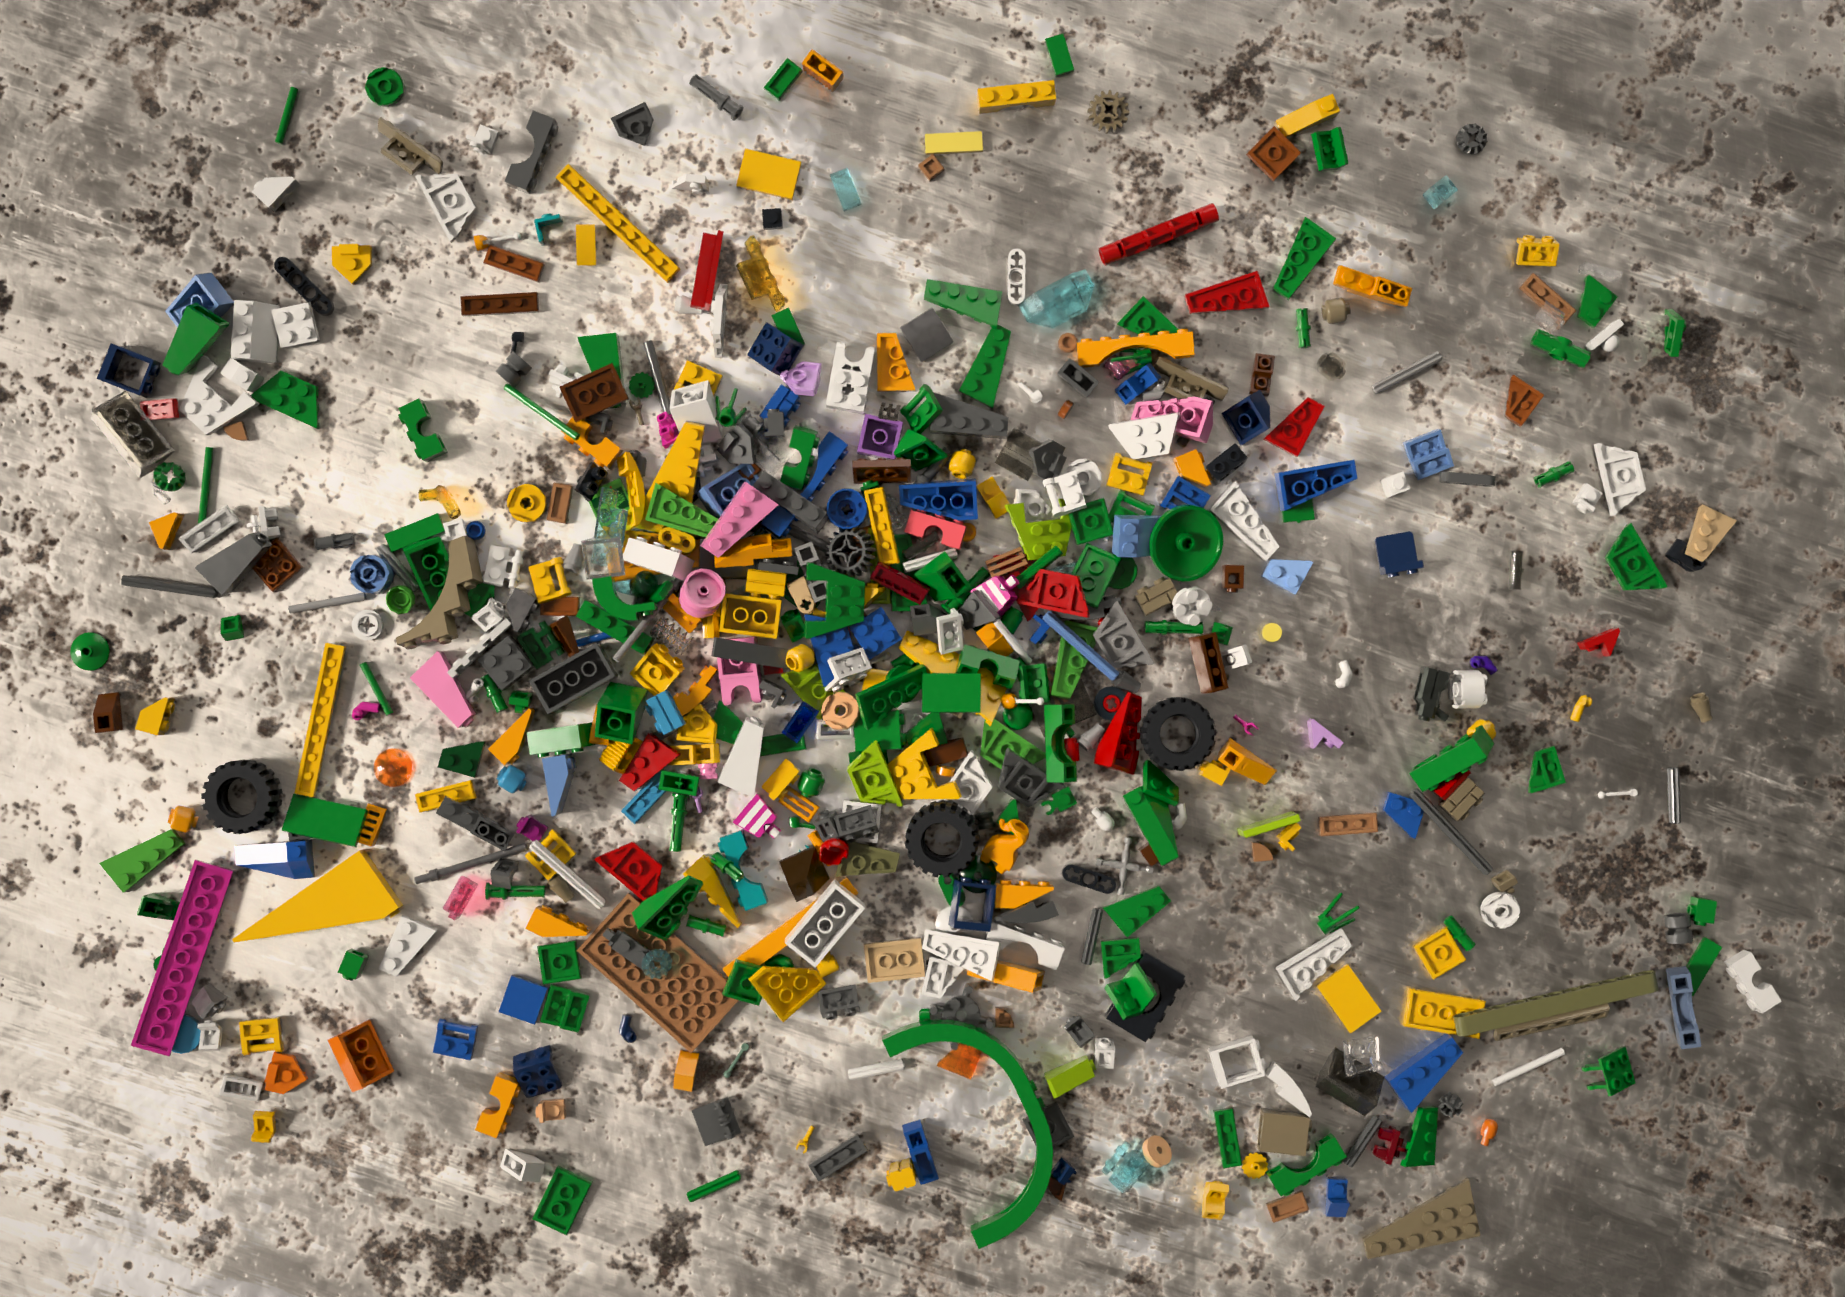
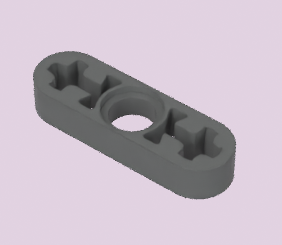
[1439,472,1496,487]

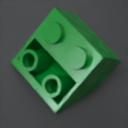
[914,551,972,602]

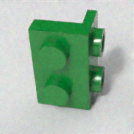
[1311,127,1348,171]
[1017,663,1050,704]

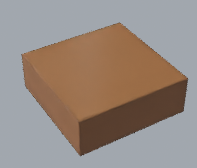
[918,154,945,182]

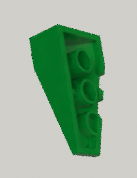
[403,537,449,611]

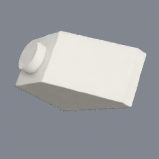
[252,177,300,212]
[221,357,264,393]
[500,1149,545,1182]

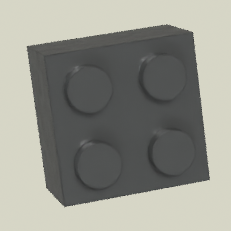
[478,636,535,690]

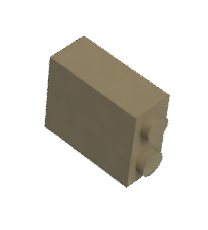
[1256,1109,1312,1156]

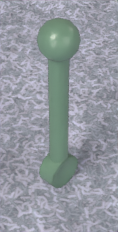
[723,1043,749,1078]

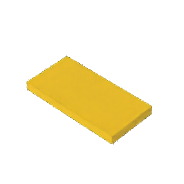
[1403,988,1486,1039]

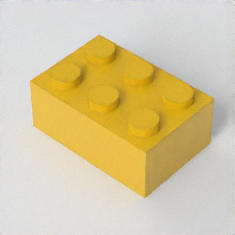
[719,593,782,639]

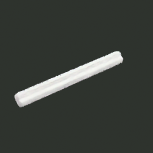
[529,840,606,909]

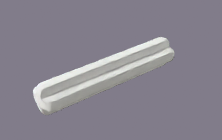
[903,548,958,573]
[848,1059,905,1080]

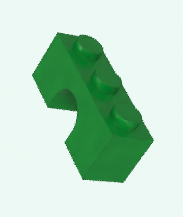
[398,398,448,462]
[780,425,820,490]
[956,645,1020,689]

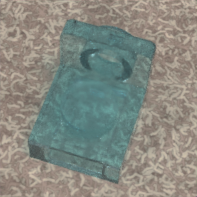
[1423,175,1458,209]

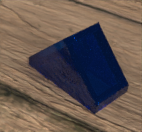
[782,701,819,744]

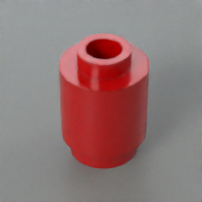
[1064,738,1080,762]

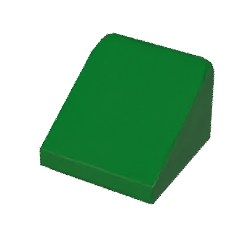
[220,615,244,641]

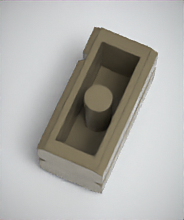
[1134,576,1178,616]
[1438,777,1485,821]

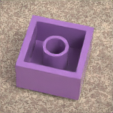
[857,414,903,460]

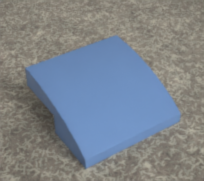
[1403,429,1454,480]

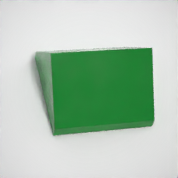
[894,429,948,472]

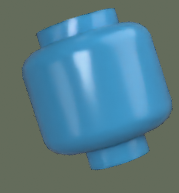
[496,765,527,793]

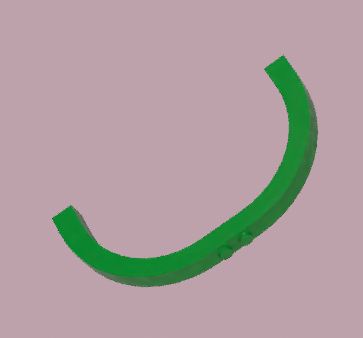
[882,1019,1053,1249]

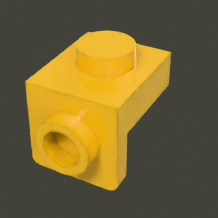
[251,1111,276,1143]

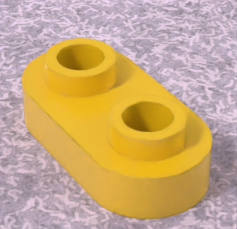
[658,527,696,553]

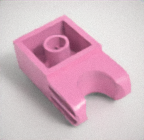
[717,636,763,706]

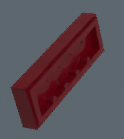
[870,561,930,605]

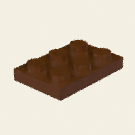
[559,363,629,423]
[852,458,911,484]

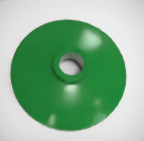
[70,632,110,671]

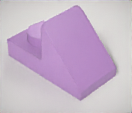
[1307,718,1344,749]

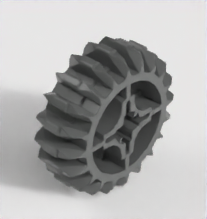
[824,526,876,578]

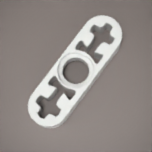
[1007,249,1025,306]

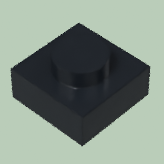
[762,208,783,230]

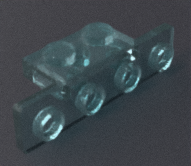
[590,487,628,566]

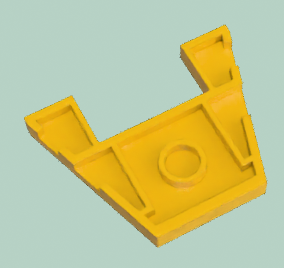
[887,728,962,799]

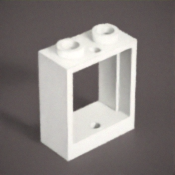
[1207,1035,1267,1089]

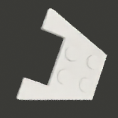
[179,355,259,436]

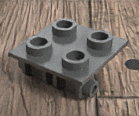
[692,1097,741,1146]

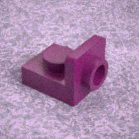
[516,815,549,842]

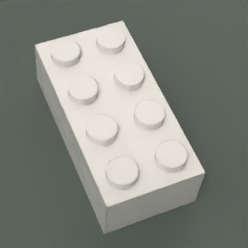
[785,879,865,967]

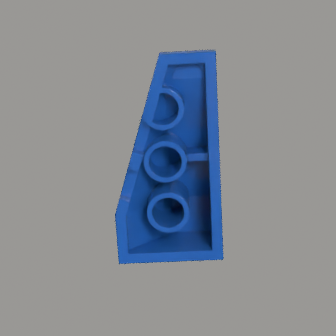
[899,478,978,520]

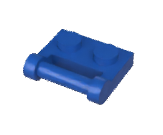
[1160,476,1211,509]
[433,1018,478,1060]

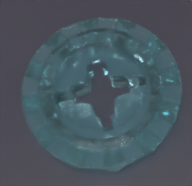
[641,949,672,979]

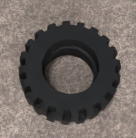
[1140,697,1216,771]
[201,759,283,834]
[905,800,980,878]

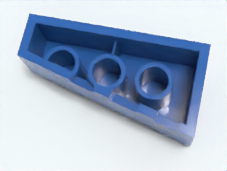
[1384,1033,1463,1113]

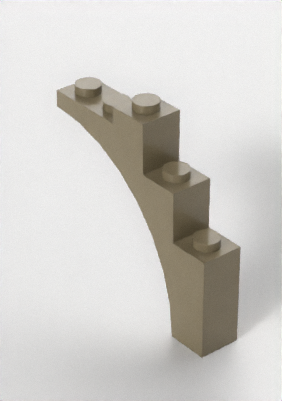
[396,536,483,649]

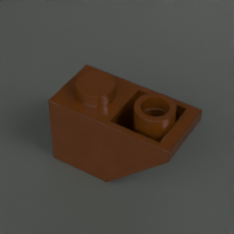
[93,692,123,733]

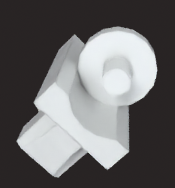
[549,364,584,398]
[697,445,718,478]
[246,506,280,542]

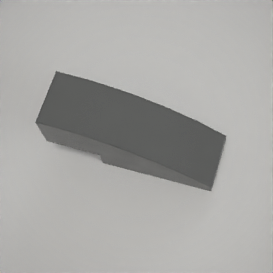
[994,901,1059,923]

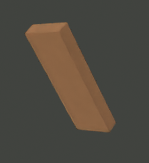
[1519,273,1577,326]
[1318,813,1378,836]

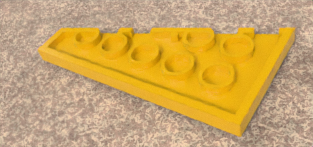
[635,421,705,535]
[899,630,1007,726]

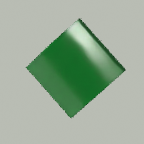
[540,984,589,1033]

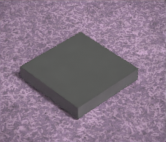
[1022,1102,1074,1148]

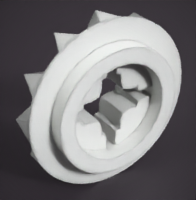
[352,610,384,640]

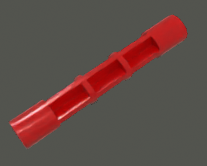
[1098,203,1219,266]

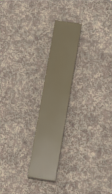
[1493,1003,1610,1041]

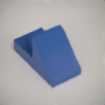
[1325,1177,1350,1217]

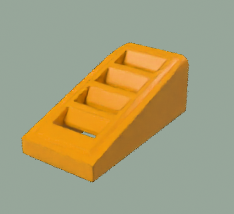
[358,803,387,847]

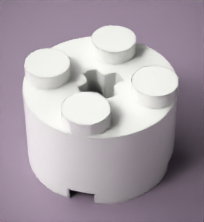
[1448,670,1487,709]

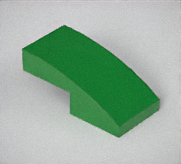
[771,307,805,345]

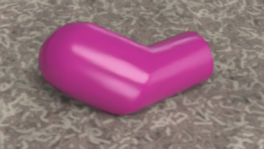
[352,702,380,721]

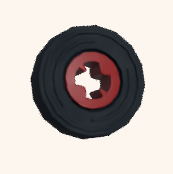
[1094,686,1126,721]

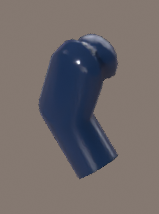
[619,1014,637,1043]

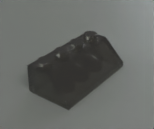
[92,391,174,478]

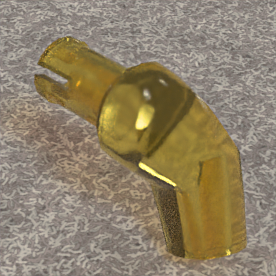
[418,485,461,519]

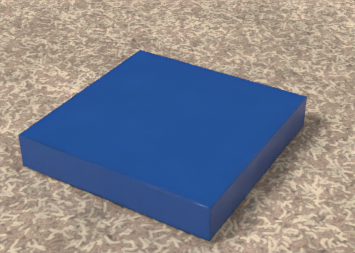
[499,975,549,1025]

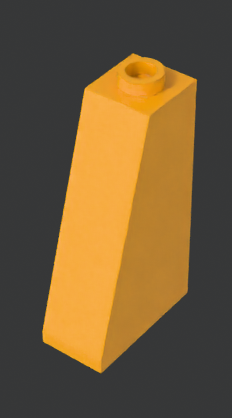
[966,960,1045,993]

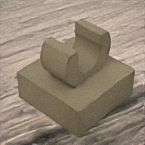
[1491,870,1518,894]

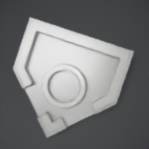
[1012,489,1053,528]

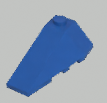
[234,839,315,879]

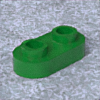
[938,874,965,907]

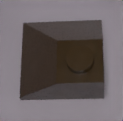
[779,846,830,902]

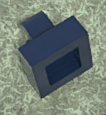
[1051,1157,1077,1185]

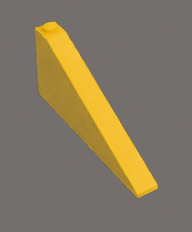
[232,849,403,943]

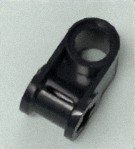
[1665,539,1706,572]

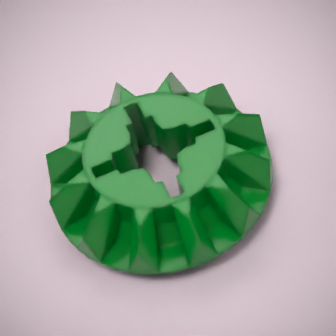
[153,462,186,492]

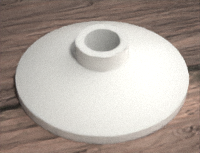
[935,906,973,937]

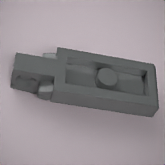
[602,928,655,970]

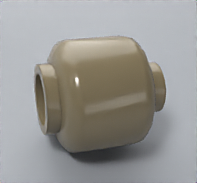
[1321,298,1351,324]

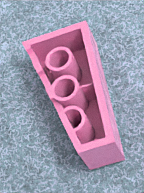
[700,482,778,557]

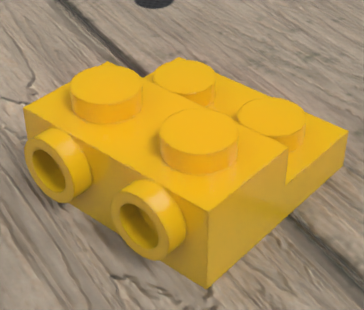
[629,643,685,696]

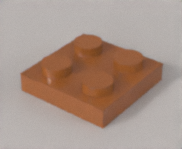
[1246,126,1301,181]

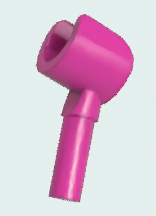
[1233,714,1259,736]

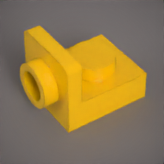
[1276,823,1302,852]

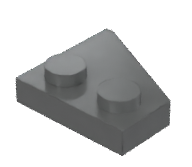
[958,590,1000,630]

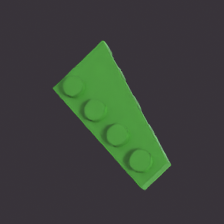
[99,829,186,893]

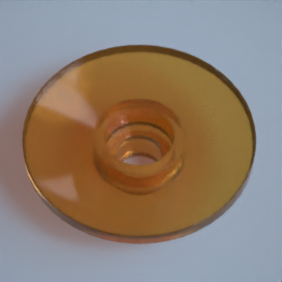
[374,749,413,787]

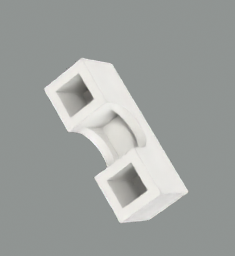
[1724,950,1782,1013]

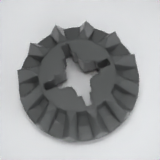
[1456,123,1488,154]

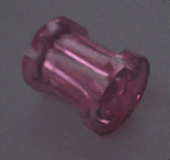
[1104,354,1130,380]

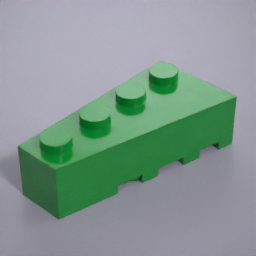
[1409,725,1495,792]

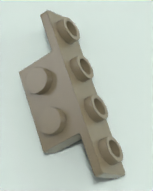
[378,117,443,175]
[1154,357,1229,401]

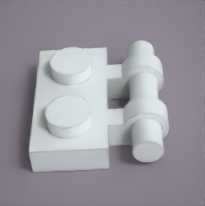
[483,545,524,589]

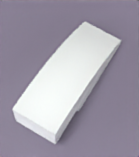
[1265,1061,1312,1117]

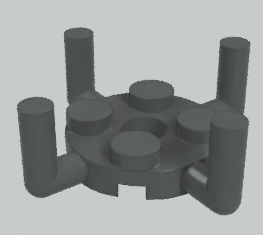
[929,983,994,1050]

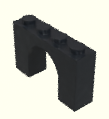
[1104,950,1186,1042]

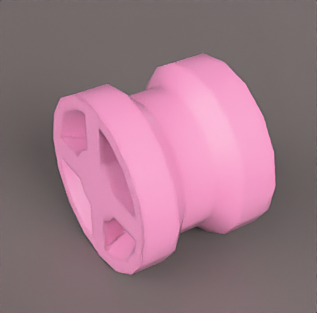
[698,763,718,779]

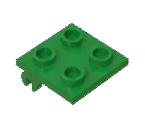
[1581,1046,1636,1096]

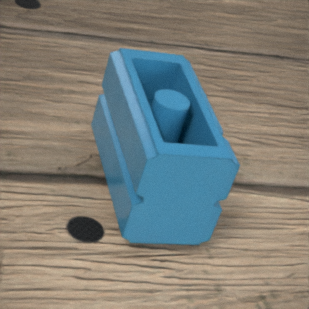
[645,690,686,735]

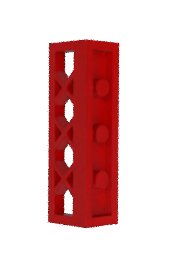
[690,230,724,311]

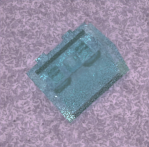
[1101,1141,1150,1193]

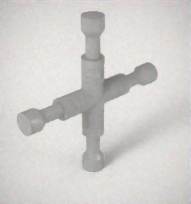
[1096,837,1153,895]

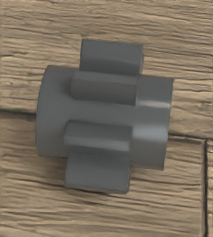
[1438,1092,1463,1118]

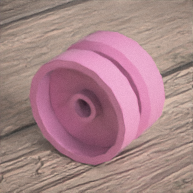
[679,568,726,618]

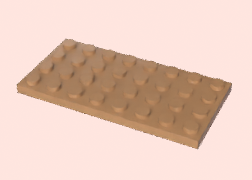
[577,893,739,1053]

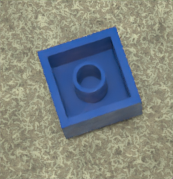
[849,607,902,660]

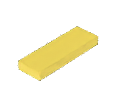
[925,131,983,155]

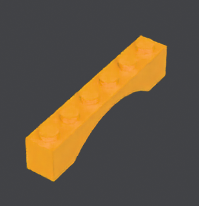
[1077,329,1195,368]

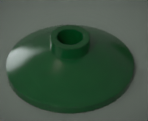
[959,855,997,893]

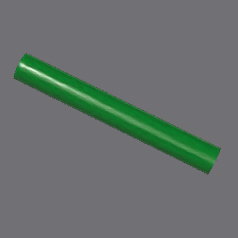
[275,87,298,145]
[360,662,393,716]

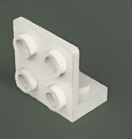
[825,647,872,692]

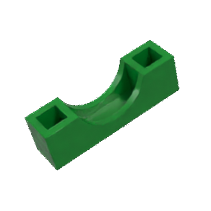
[576,600,655,655]
[1044,704,1077,783]
[1266,1133,1347,1196]

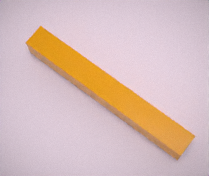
[723,877,858,977]

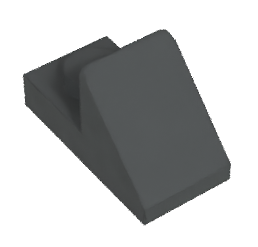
[490,858,519,889]

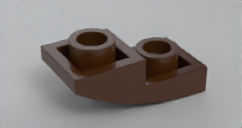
[1249,353,1275,397]
[924,738,968,767]

